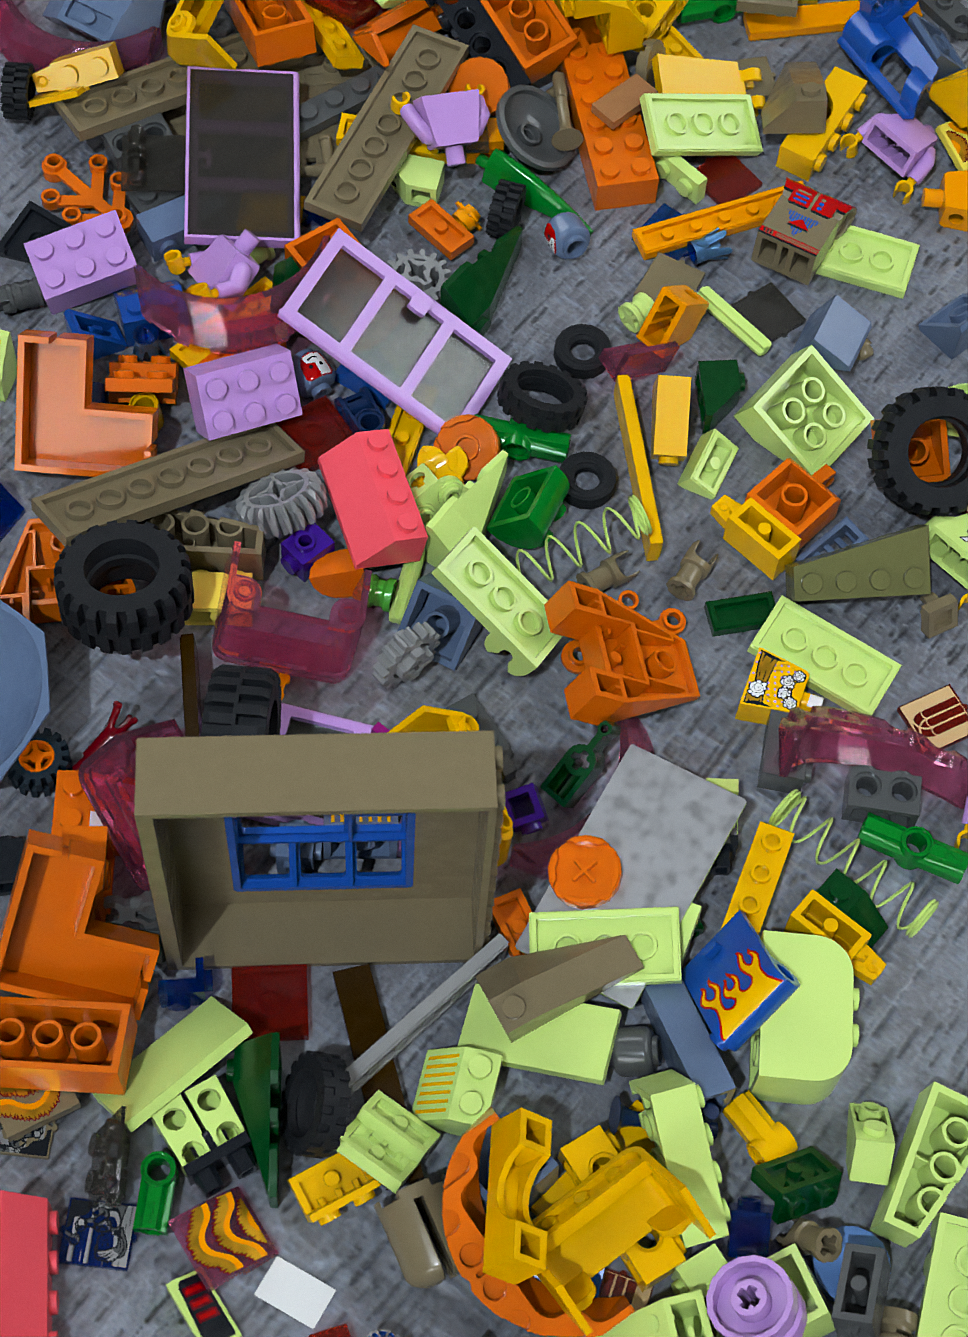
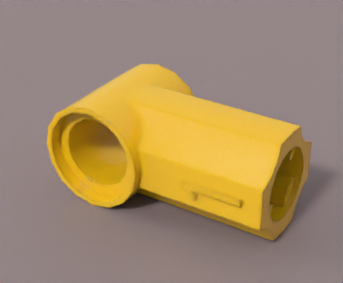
[722,1091,798,1165]

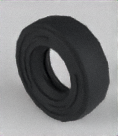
[553,324,612,380]
[559,452,616,509]

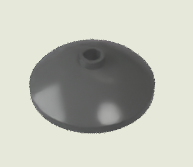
[496,85,575,171]

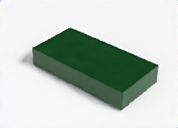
[704,591,776,637]

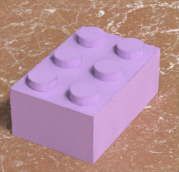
[24,210,143,315]
[183,343,303,441]

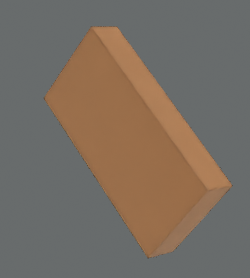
[591,73,658,130]

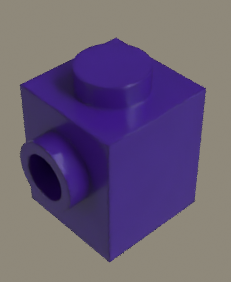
[281,523,335,582]
[505,782,549,836]

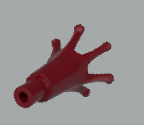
[71,701,151,771]

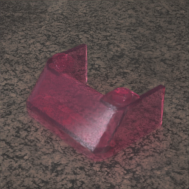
[212,541,372,684]

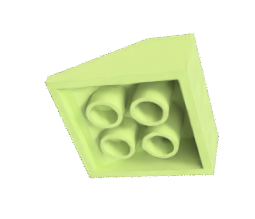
[734,345,874,475]

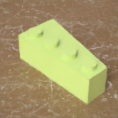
[629,1069,731,1248]

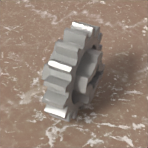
[387,249,451,313]
[372,621,441,689]

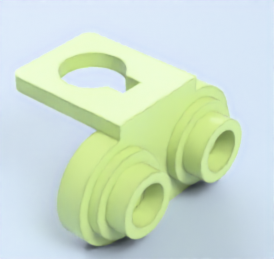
[406,463,464,529]

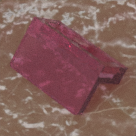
[598,341,680,382]

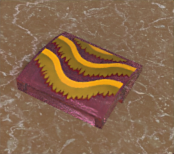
[168,1186,278,1293]

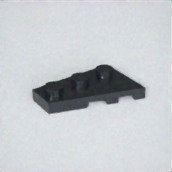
[0,201,72,263]

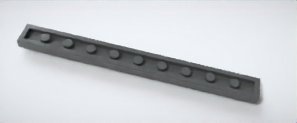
[126,59,392,214]

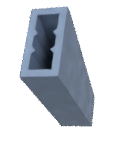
[641,981,736,1114]

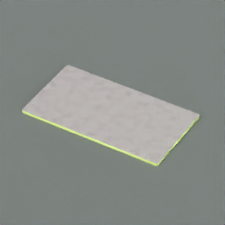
[515,744,746,1009]

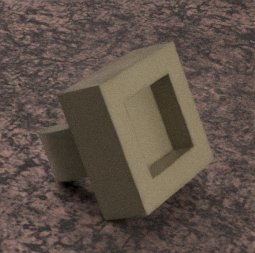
[920,592,958,639]

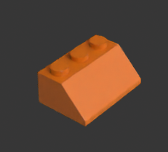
[479,0,578,84]

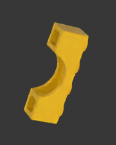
[776,66,868,181]
[483,1107,552,1285]

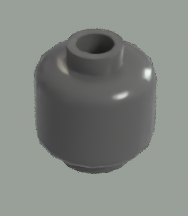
[609,1026,662,1077]

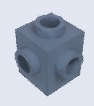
[269,820,323,874]

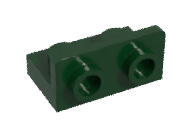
[750,1146,842,1225]

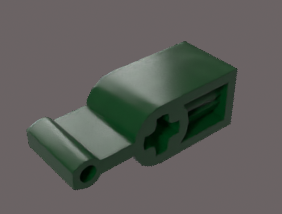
[540,720,621,808]

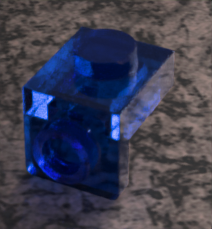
[158,957,213,1011]

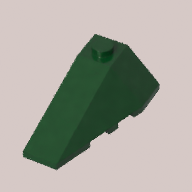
[439,225,523,343]
[226,1032,282,1208]

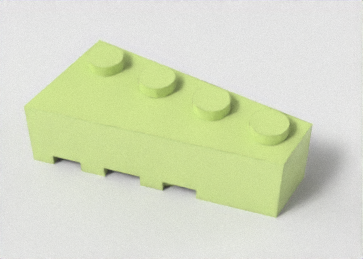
[869,1081,968,1248]

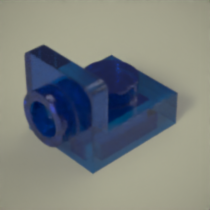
[727,1197,771,1258]

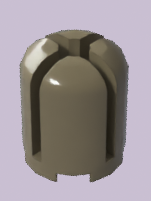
[374,1173,460,1288]

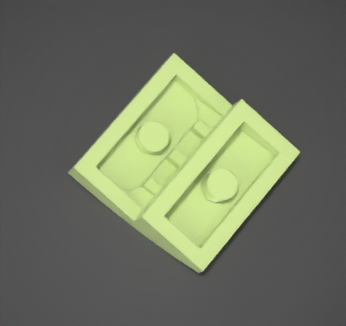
[336,1090,441,1194]

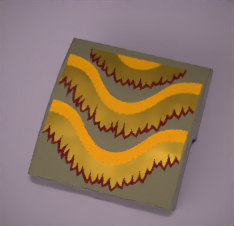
[0,1088,81,1142]

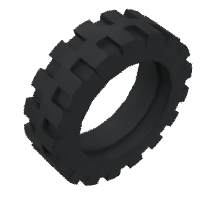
[497,361,588,433]
[280,1050,351,1159]

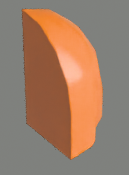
[309,548,366,598]

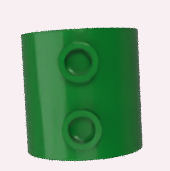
[486,465,570,549]

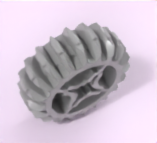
[235,467,328,540]

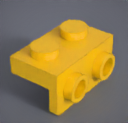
[287,1152,382,1226]

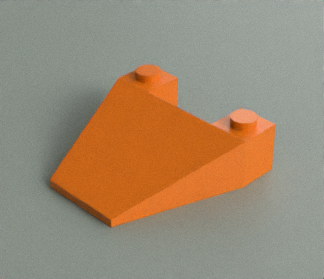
[0,518,136,624]
[544,580,700,726]

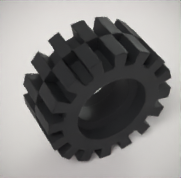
[0,62,37,121]
[486,179,526,238]

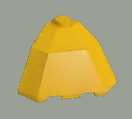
[553,0,648,55]

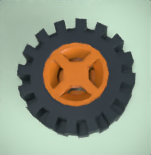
[7,727,72,798]

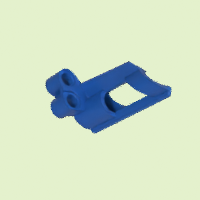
[837,0,939,120]

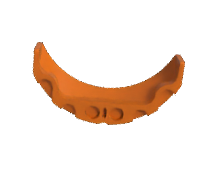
[353,0,458,68]
[442,1106,635,1337]

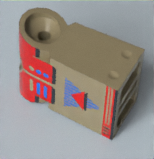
[751,178,857,285]

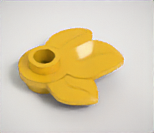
[411,445,468,488]

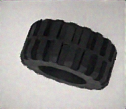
[867,386,968,516]
[53,519,194,655]
[200,664,282,737]

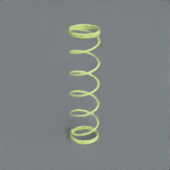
[516,495,652,582]
[768,789,939,938]

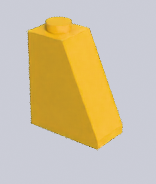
[651,375,691,466]

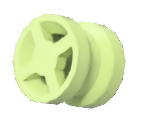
[618,292,654,333]

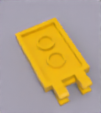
[651,54,766,117]

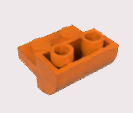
[105,355,179,404]

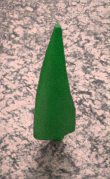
[475,148,594,236]

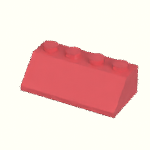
[318,429,428,570]
[0,1190,59,1337]

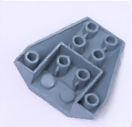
[42,0,166,66]

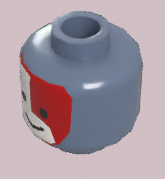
[544,212,591,260]
[292,349,336,399]

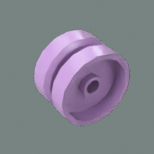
[706,1255,807,1337]

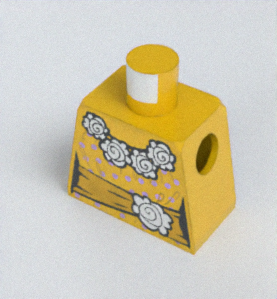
[735,647,824,725]

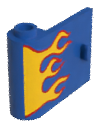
[682,910,800,1052]

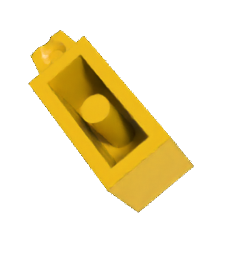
[32,41,125,93]
[710,495,802,580]
[784,889,887,985]

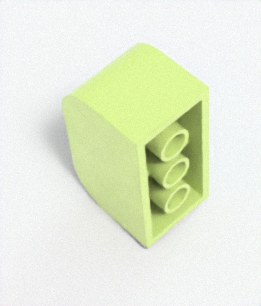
[748,930,860,1105]

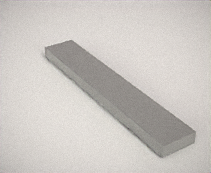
[345,933,509,1096]

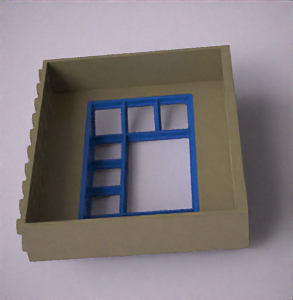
[134,731,505,971]

